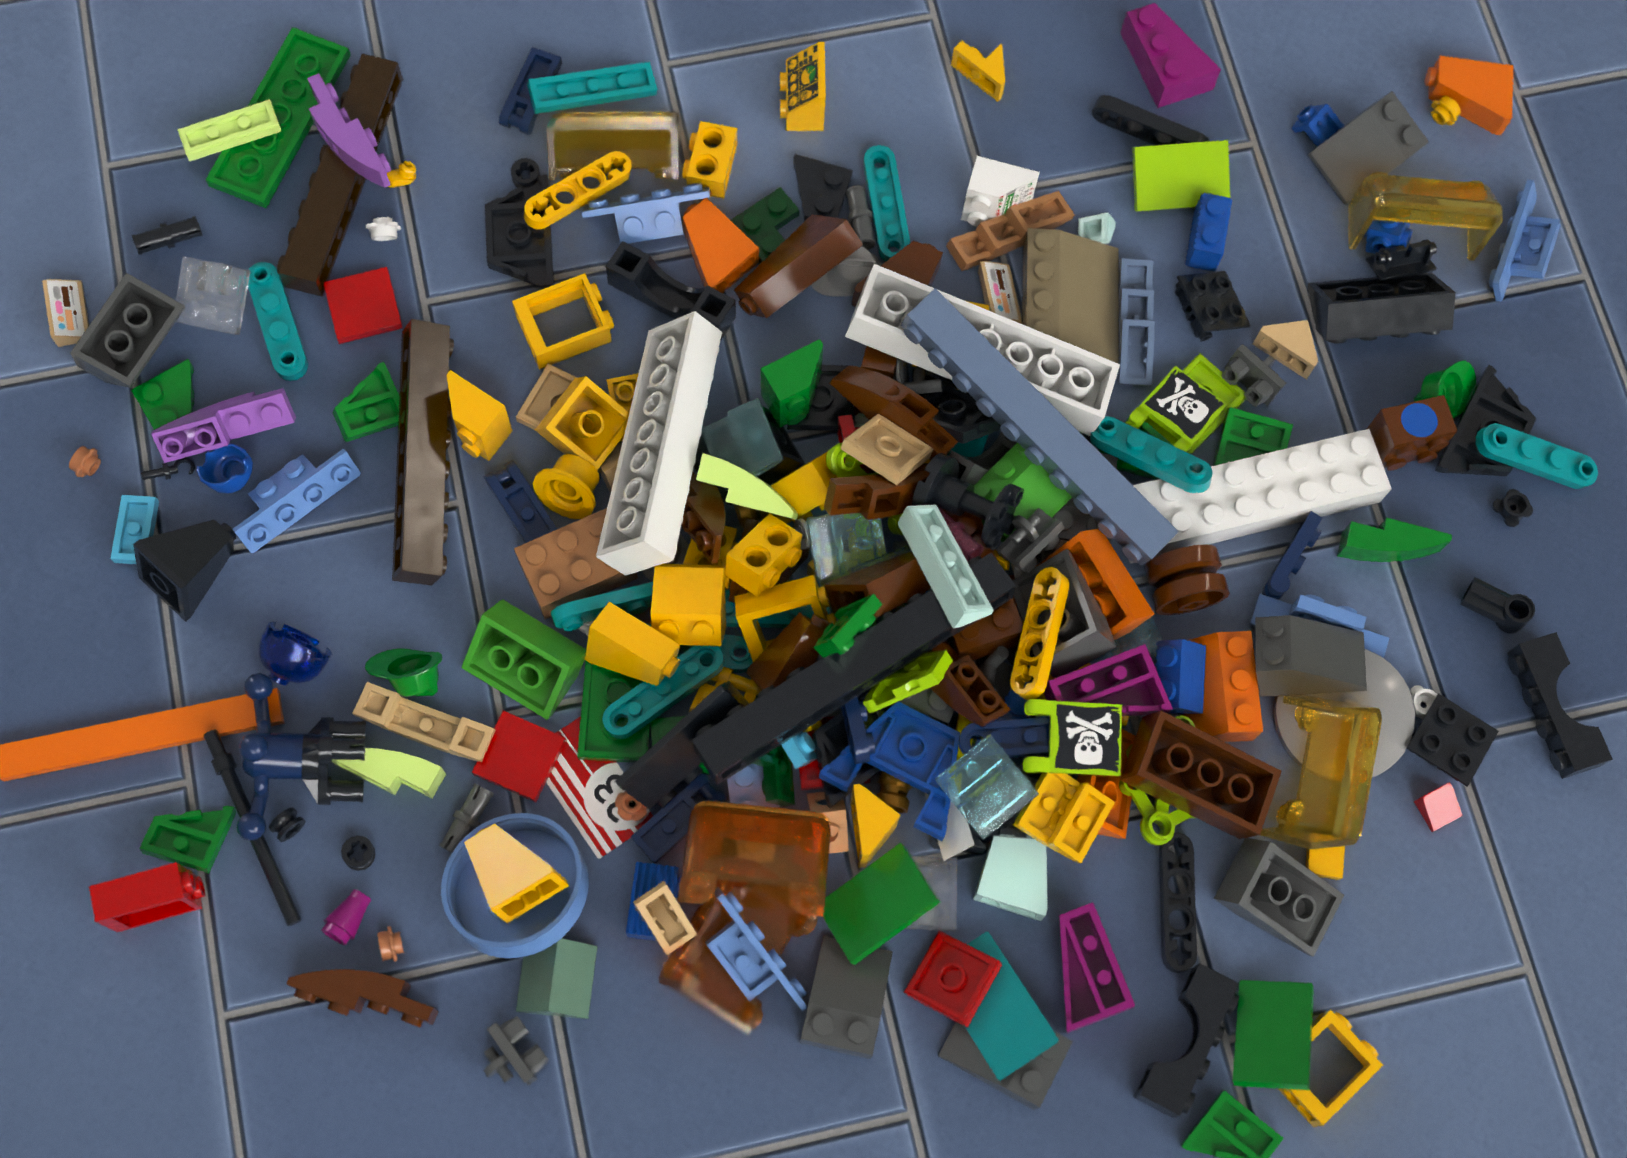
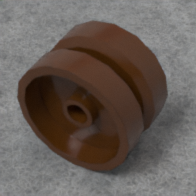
[1144,544,1230,616]

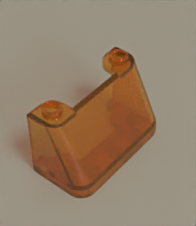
[678,801,831,917]
[659,859,821,1035]

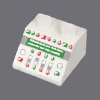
[961,156,1040,227]

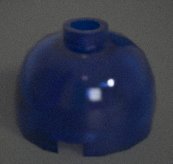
[259,621,332,686]

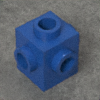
[1362,203,1413,254]

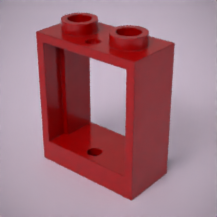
[89,862,205,932]

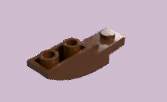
[830,365,958,461]
[824,463,930,520]
[681,472,725,564]
[927,640,1010,727]
[286,969,439,1028]

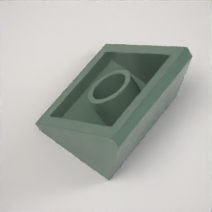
[516,938,597,1019]

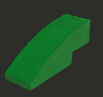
[1337,518,1452,562]

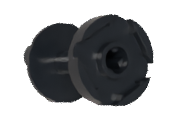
[912,453,1024,551]

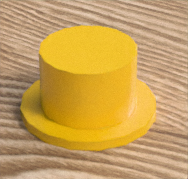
[533,454,600,519]

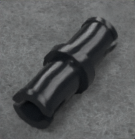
[132,216,203,255]

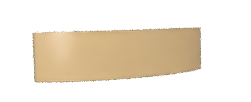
[353,682,495,762]

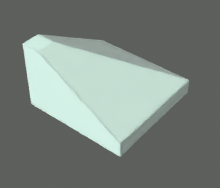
[1078,212,1116,244]

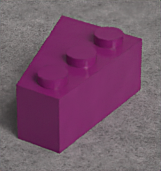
[1120,3,1221,108]
[1043,644,1173,716]
[1059,902,1135,1033]

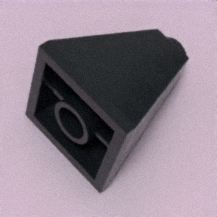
[133,519,236,622]

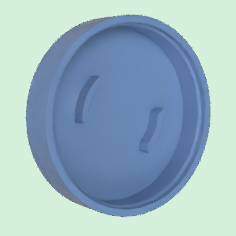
[441,813,589,958]

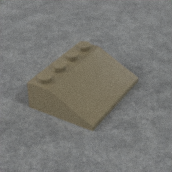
[1022,228,1119,364]

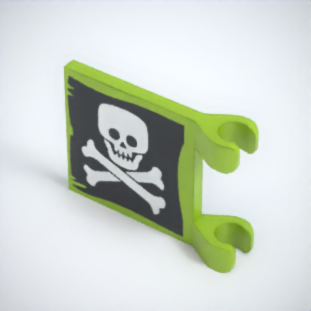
[1126,366,1228,452]
[1023,699,1122,776]

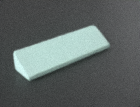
[898,505,994,628]

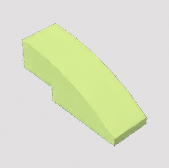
[696,453,798,520]
[332,748,446,799]

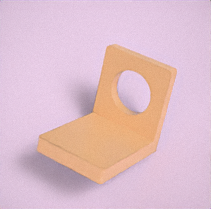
[807,792,849,855]

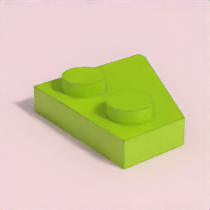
[862,650,953,713]

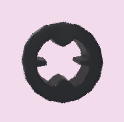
[511,158,540,189]
[269,807,305,842]
[341,836,375,871]

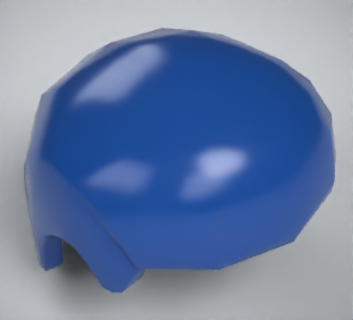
[197,444,253,494]

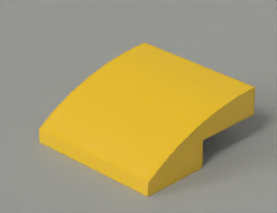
[1013,773,1115,863]

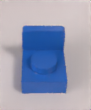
[1291,103,1344,147]

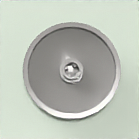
[1274,649,1415,783]

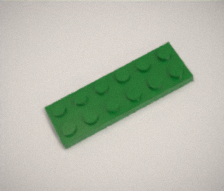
[206,27,351,208]

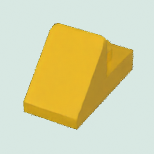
[951,41,1005,102]

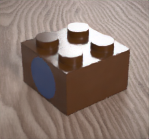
[1367,395,1457,471]

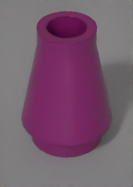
[321,889,371,946]

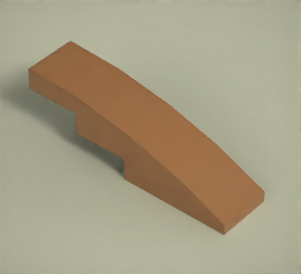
[946,191,1075,271]

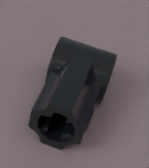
[1460,577,1535,633]

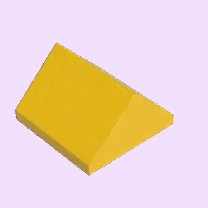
[850,784,900,868]

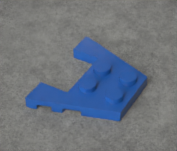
[819,701,960,841]

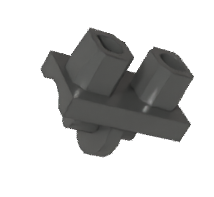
[1222,344,1286,407]
[996,508,1065,573]
[483,1016,549,1086]

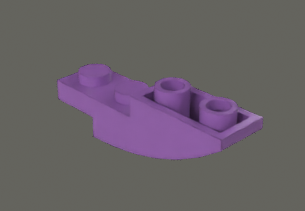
[307,73,391,188]
[151,388,296,463]

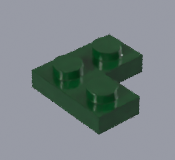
[731,187,800,264]
[753,745,795,807]

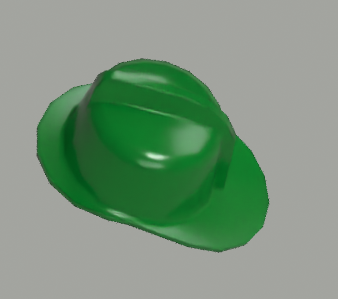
[1414,360,1476,419]
[365,648,442,697]

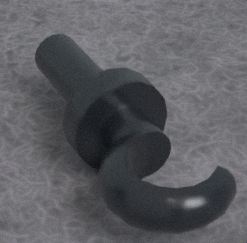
[141,457,195,480]

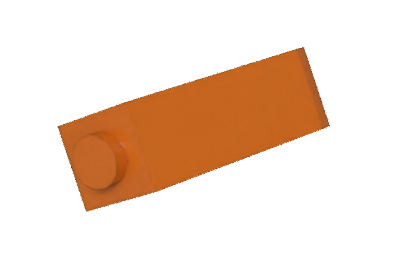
[1425,56,1514,135]
[683,198,759,293]

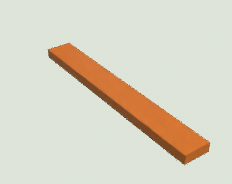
[0,688,285,782]

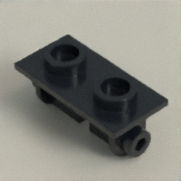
[1365,239,1437,281]

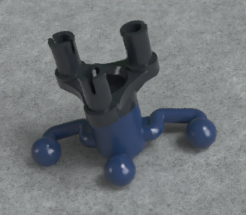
[237,673,366,841]

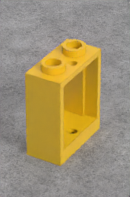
[512,273,614,370]
[734,575,837,662]
[1278,1010,1383,1127]

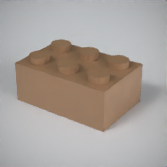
[514,508,638,619]

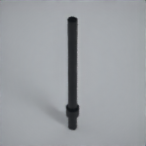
[203,730,301,926]

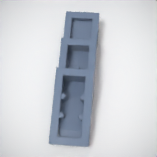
[1118,258,1155,386]

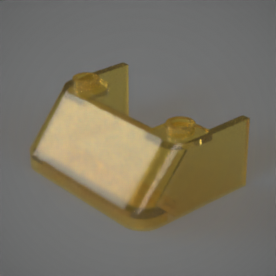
[546,112,680,180]
[1349,172,1503,260]
[1260,696,1382,849]

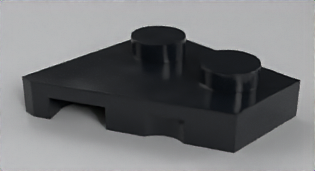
[793,154,853,221]

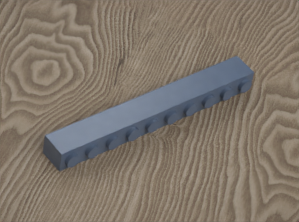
[901,288,1179,566]

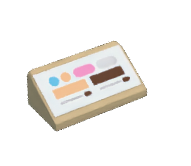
[978,261,1022,324]
[42,279,89,347]

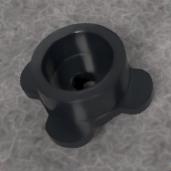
[1493,489,1533,527]

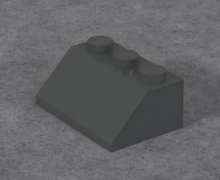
[70,273,185,388]

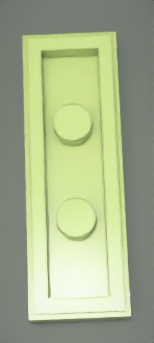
[177,99,282,162]

